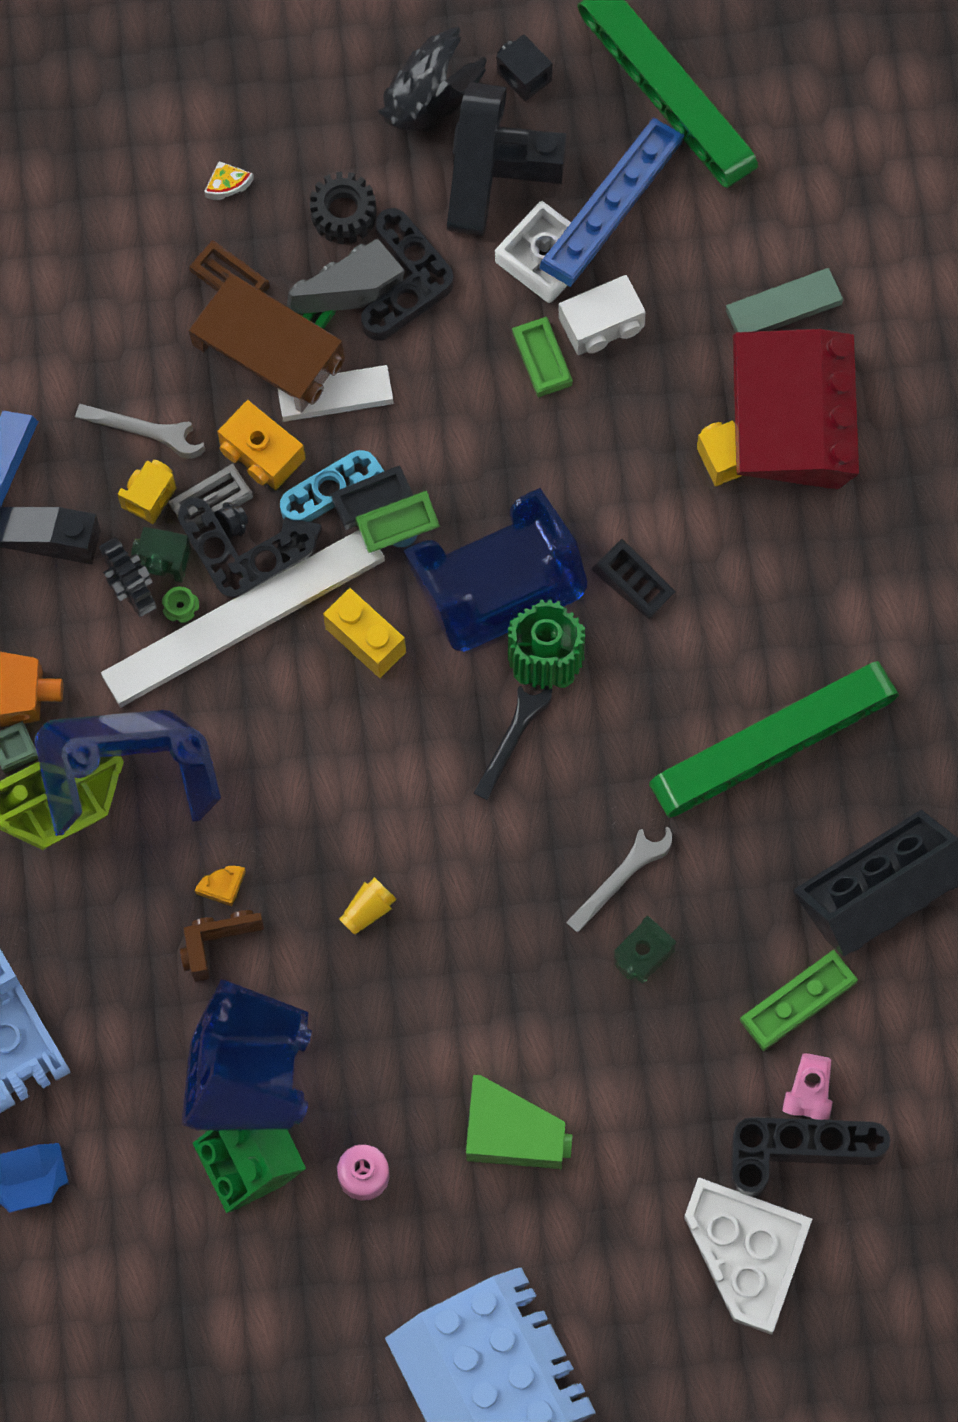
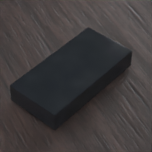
[330,465,413,530]

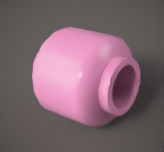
[337,1144,390,1201]

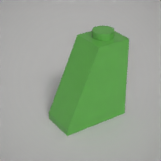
[466,1075,573,1169]

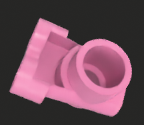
[782,1053,833,1120]

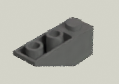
[287,238,404,314]

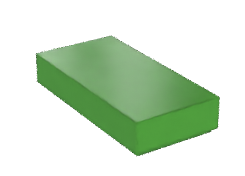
[512,317,573,397]
[355,491,440,553]

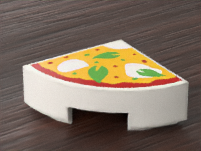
[205,161,253,200]

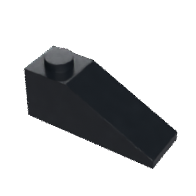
[0,507,101,565]

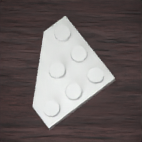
[684,1177,812,1335]

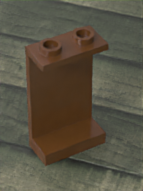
[189,273,345,413]

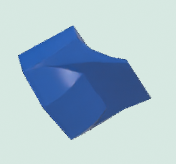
[0,1143,69,1213]

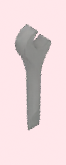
[75,404,205,459]
[566,827,672,933]

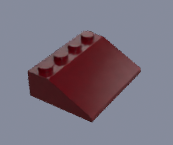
[733,329,859,490]

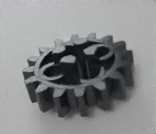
[99,537,157,617]

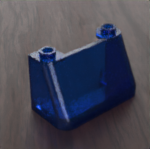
[404,488,587,651]
[182,979,312,1131]

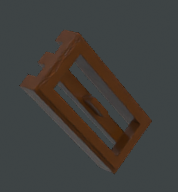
[189,240,270,292]

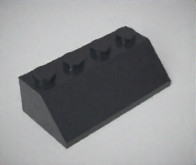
[793,809,958,956]

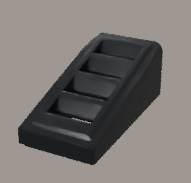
[591,539,676,619]

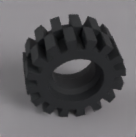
[309,171,377,244]

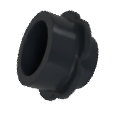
[214,502,248,538]

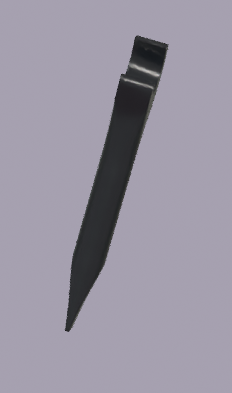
[473,686,552,800]

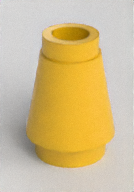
[339,877,396,935]

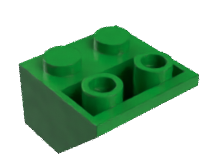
[192,1098,306,1213]

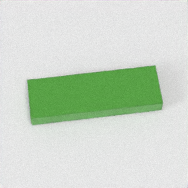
[740,950,858,1052]

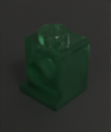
[131,527,191,583]
[614,915,676,984]

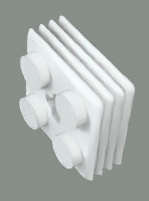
[495,201,571,303]

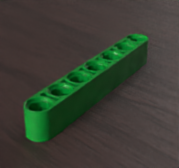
[577,0,758,188]
[649,661,899,818]

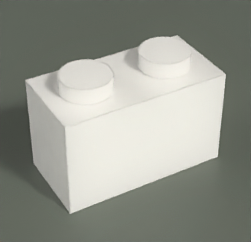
[559,275,646,356]

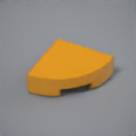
[195,866,246,907]

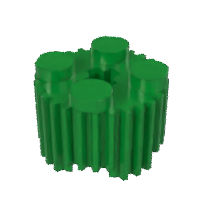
[508,599,585,689]

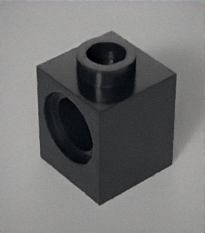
[496,34,553,102]

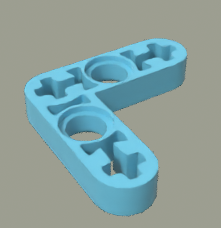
[280,450,417,547]

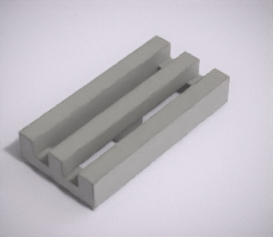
[168,463,253,529]

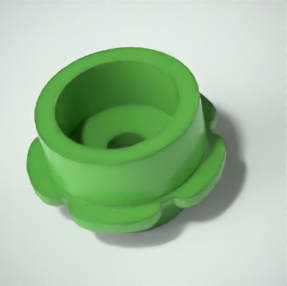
[162,587,199,623]

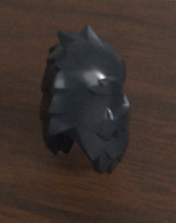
[378,27,487,131]

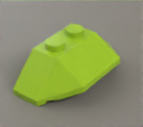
[0,729,124,850]

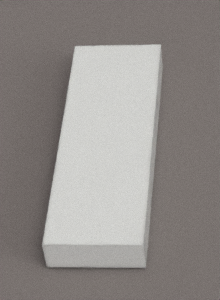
[278,365,393,422]

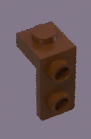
[180,910,264,982]

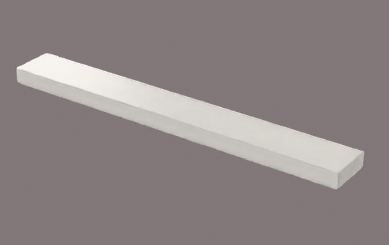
[101,530,385,708]

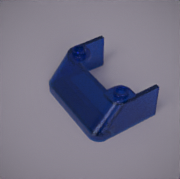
[35,710,221,836]

